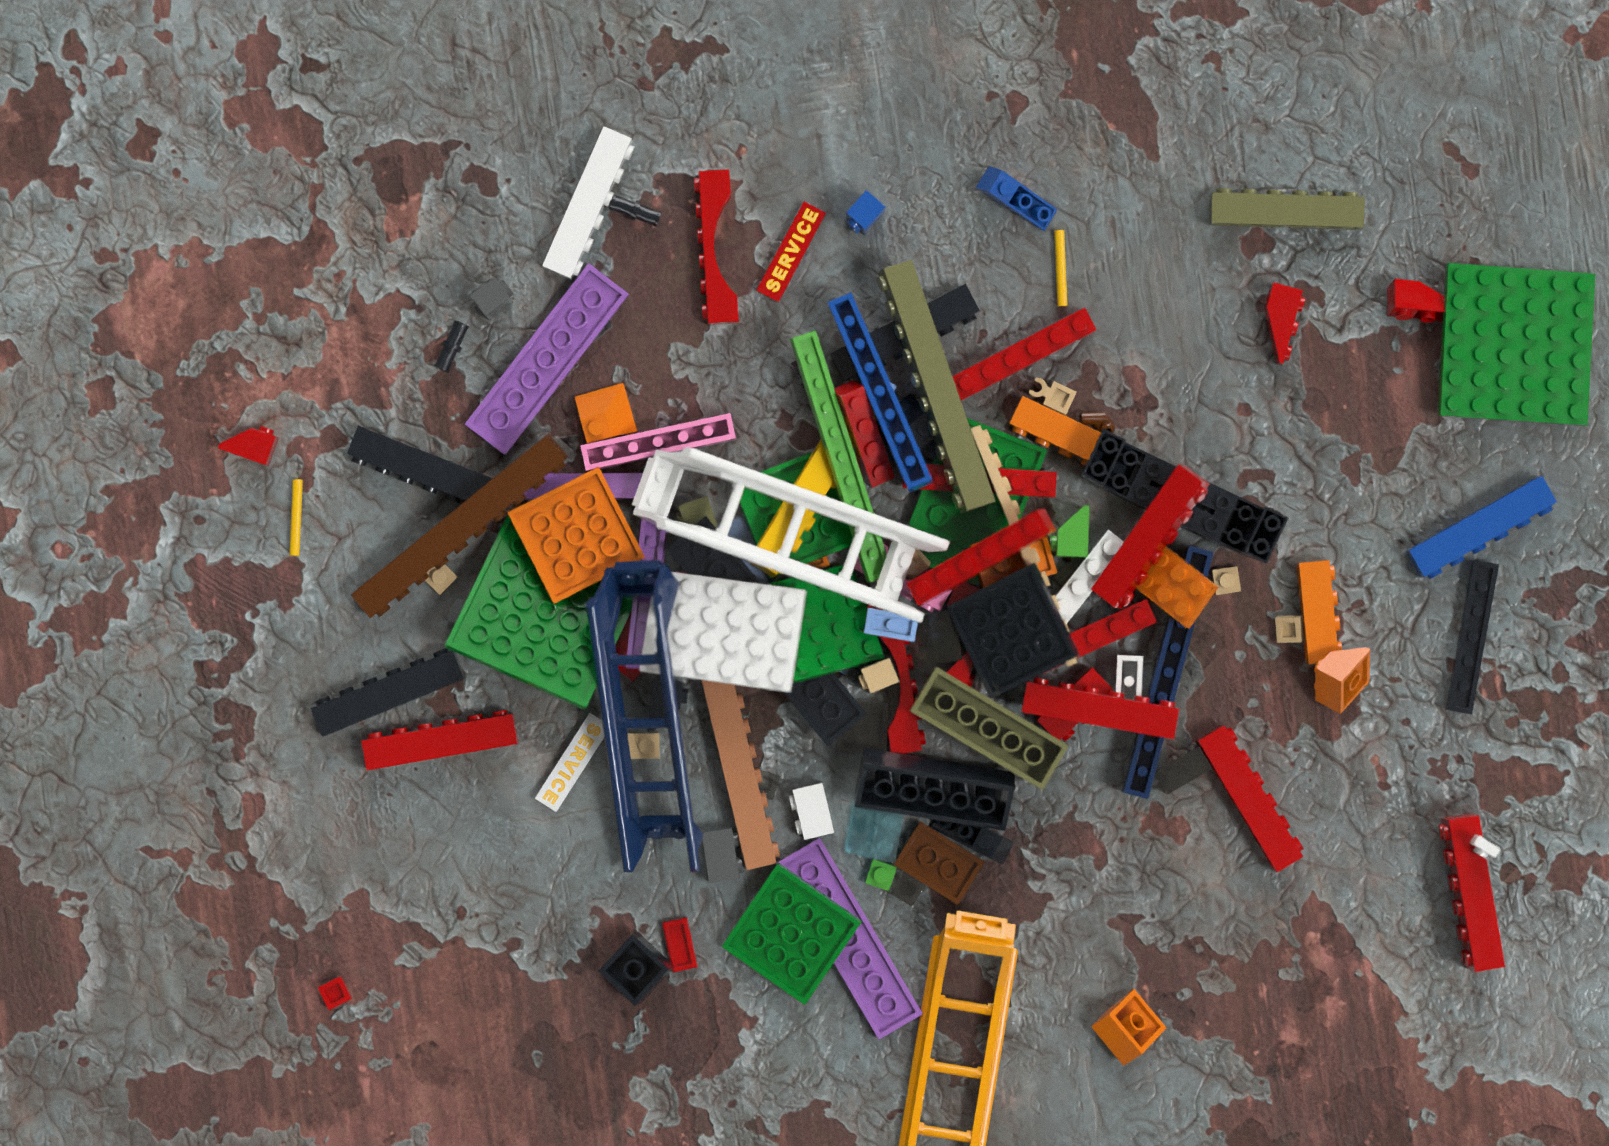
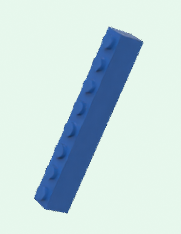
[828,293,933,493]

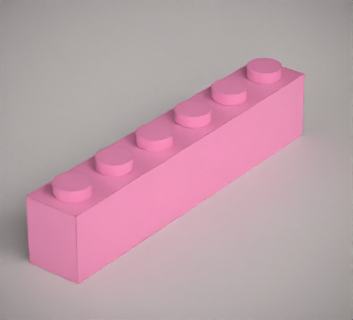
[581,413,736,472]

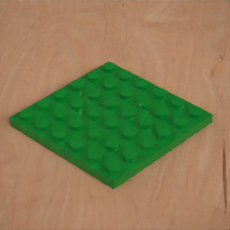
[1438,263,1595,426]
[445,515,633,710]

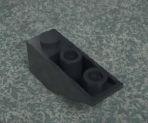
[930,820,1014,865]

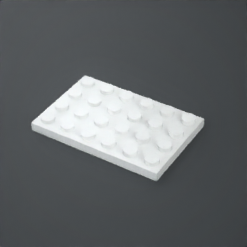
[639,572,807,693]

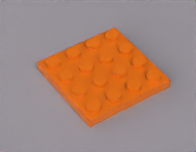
[507,467,645,604]

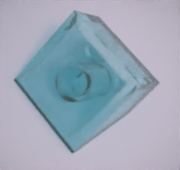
[844,802,904,863]

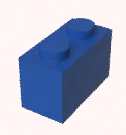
[846,190,885,235]

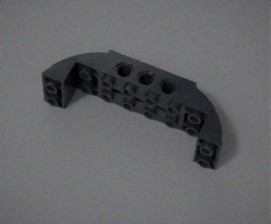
[1081,429,1289,564]

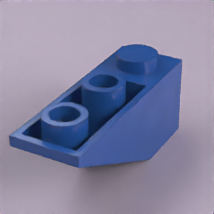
[976,166,1058,231]

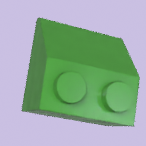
[1050,505,1089,558]

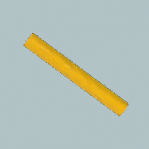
[1054,230,1068,307]
[289,479,303,556]

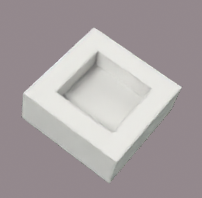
[1470,835,1501,859]

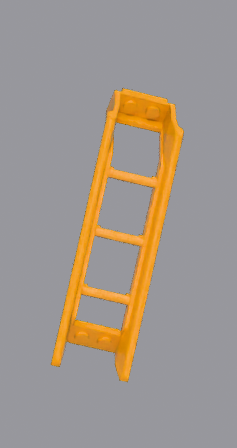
[898,911,1018,1146]

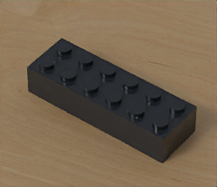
[855,748,1015,831]

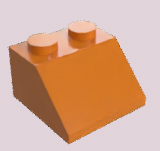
[1314,647,1370,714]
[1091,989,1166,1066]

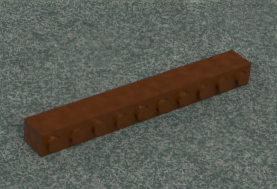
[351,433,568,618]

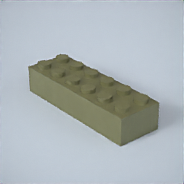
[909,667,1069,790]

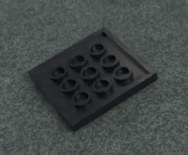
[946,563,1080,699]

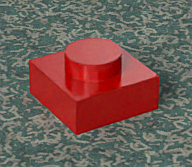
[318,976,352,1010]

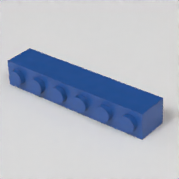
[1406,476,1557,579]

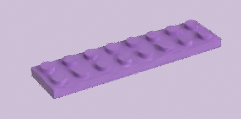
[465,263,629,455]
[776,837,923,1039]

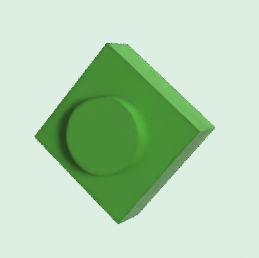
[865,859,897,891]

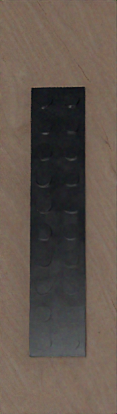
[667,516,867,747]

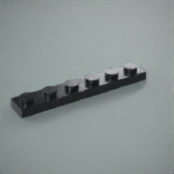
[1445,560,1499,714]

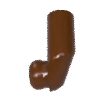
[1079,412,1115,433]

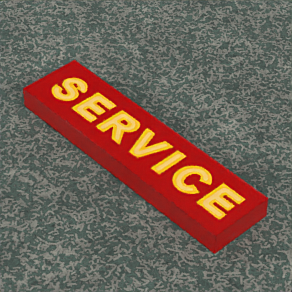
[756,201,826,303]

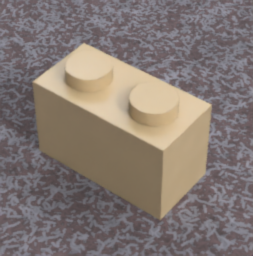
[858,658,899,693]

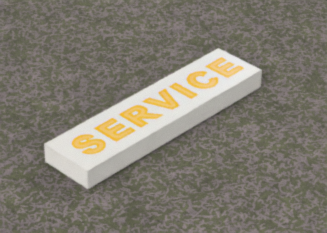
[535,713,605,812]

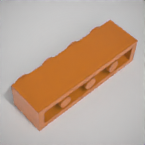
[1009,396,1101,466]
[1296,560,1342,665]

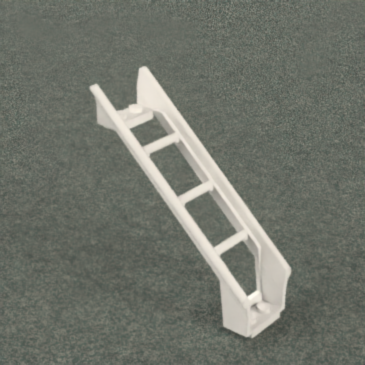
[632,447,950,623]

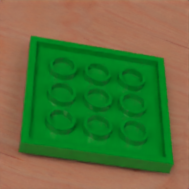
[731,452,853,579]
[765,565,885,683]
[722,863,862,1005]

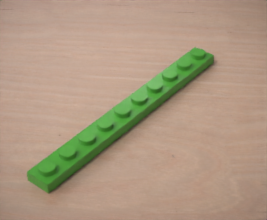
[790,330,887,583]

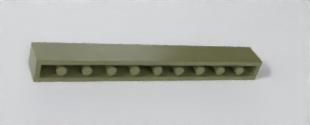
[877,260,995,514]

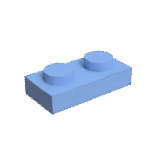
[863,608,918,642]

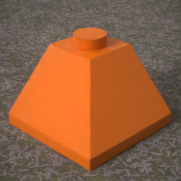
[575,383,637,444]

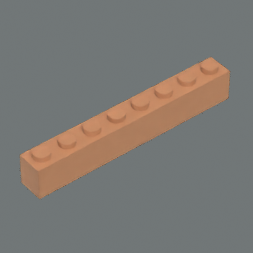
[702,680,780,870]

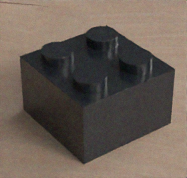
[599,932,675,1006]

